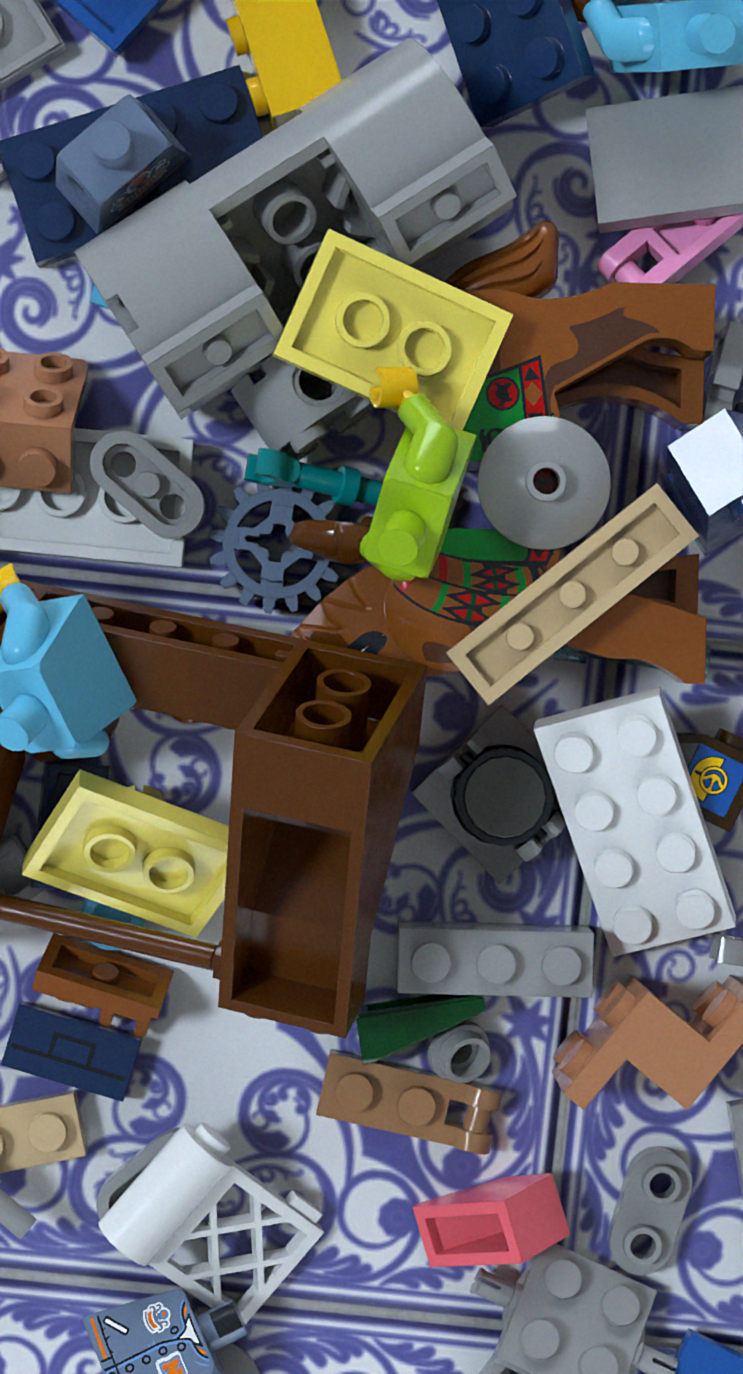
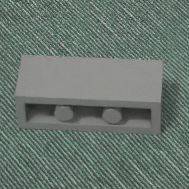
[396,921,594,998]

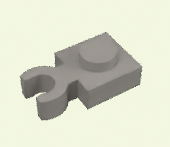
[703,321,743,423]

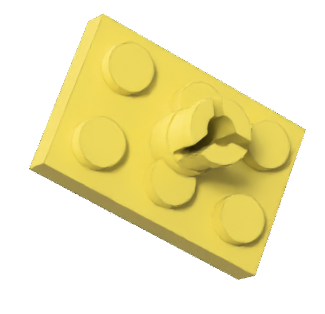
[272,229,513,430]
[22,769,229,938]

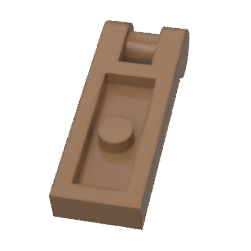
[316,1049,503,1155]

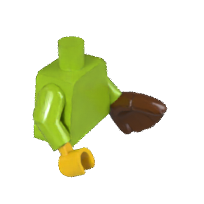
[289,366,477,582]

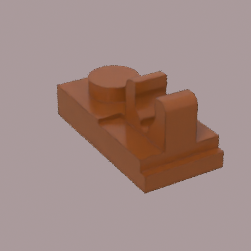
[31,933,174,1037]

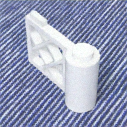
[98,1122,324,1324]

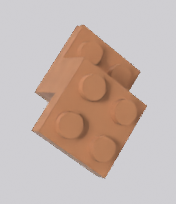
[552,976,743,1110]

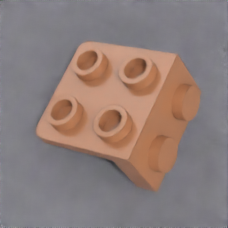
[0,348,88,494]

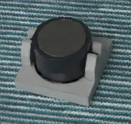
[411,705,566,885]

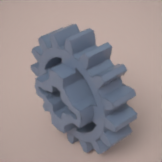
[208,484,339,614]

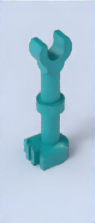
[244,448,383,506]

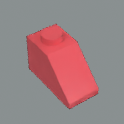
[412,1173,571,1267]

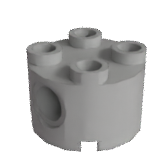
[231,355,373,460]

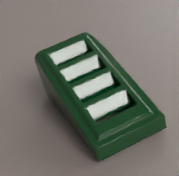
[356,994,485,1065]

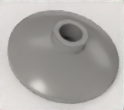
[477,416,611,550]

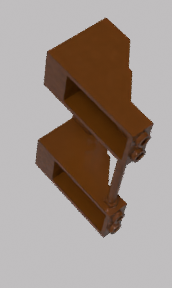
[0,579,428,1039]

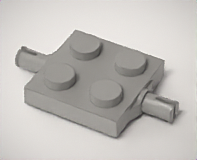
[470,1244,678,1374]

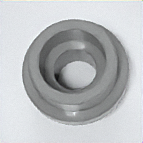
[428,1020,491,1083]

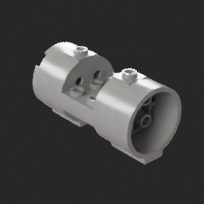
[74,38,517,420]

